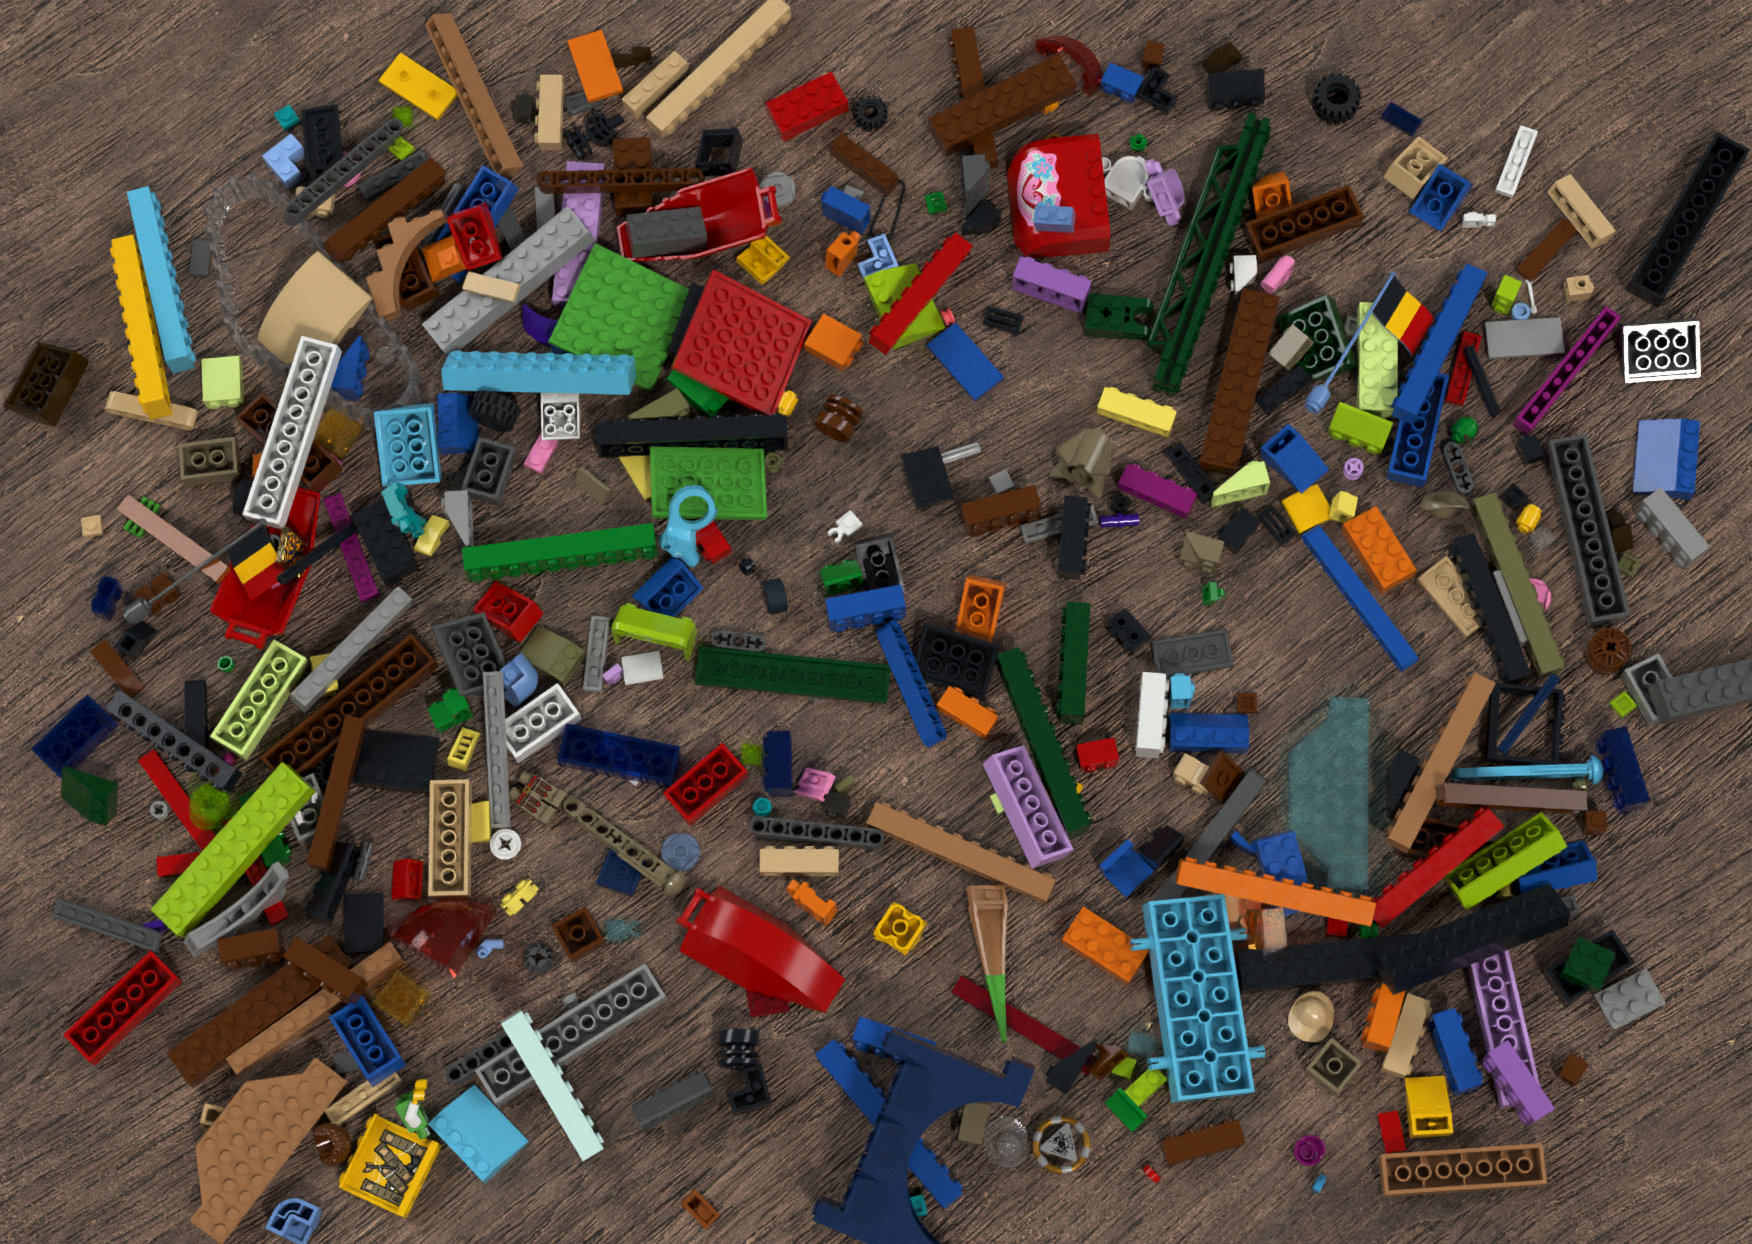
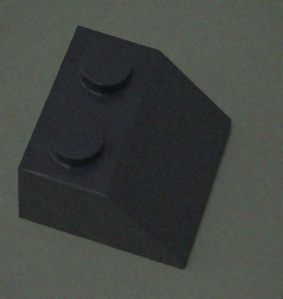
[1139,825,1185,872]

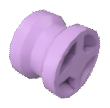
[1343,458,1364,481]

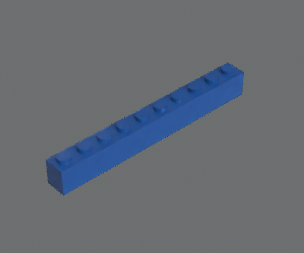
[1391,264,1488,425]
[815,1039,963,1210]

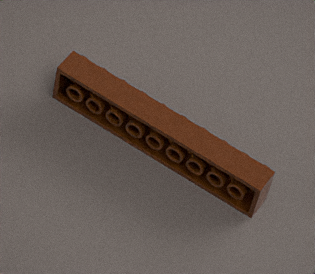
[1199,288,1280,477]
[260,633,439,778]
[166,934,354,1088]

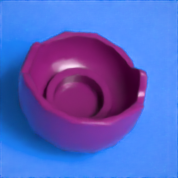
[1293,1135,1326,1166]

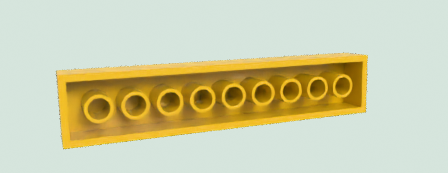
[110,235,173,420]

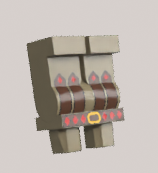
[509,772,568,828]

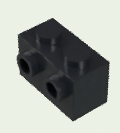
[1107,608,1151,655]

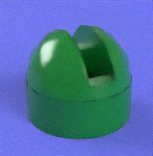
[218,656,235,673]

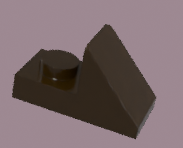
[1202,42,1243,74]
[1606,511,1633,553]

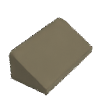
[574,467,611,505]

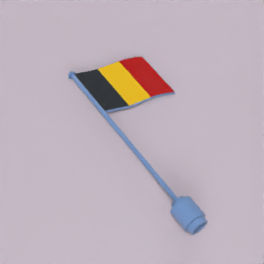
[1305,272,1434,414]

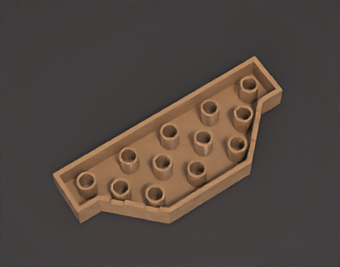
[189,1057,347,1244]

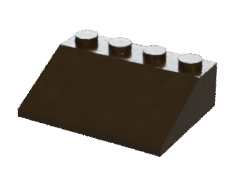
[3,342,89,427]

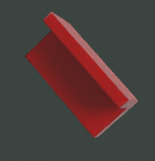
[391,858,423,901]

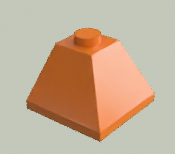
[1252,171,1292,219]
[422,235,466,282]

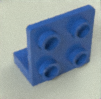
[1099,839,1154,897]

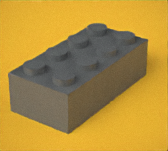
[626,207,707,258]

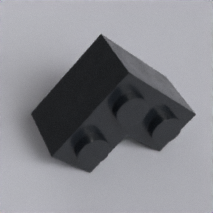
[728,1064,773,1117]

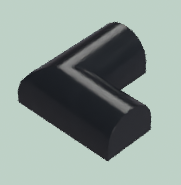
[1136,66,1177,115]

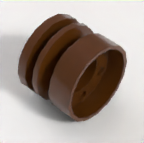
[814,394,864,443]
[1584,628,1631,675]

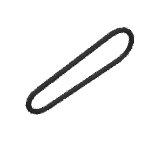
[870,179,906,240]

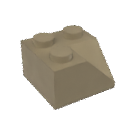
[1179,532,1224,574]

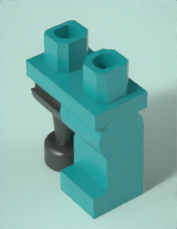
[381,482,427,538]

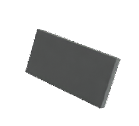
[1151,629,1234,678]

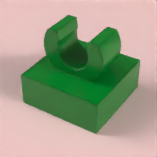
[925,191,947,215]
[1202,582,1225,606]

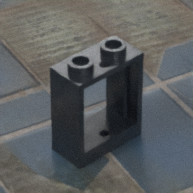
[695,128,743,177]

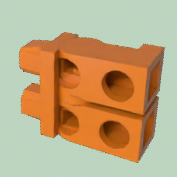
[786,879,838,926]

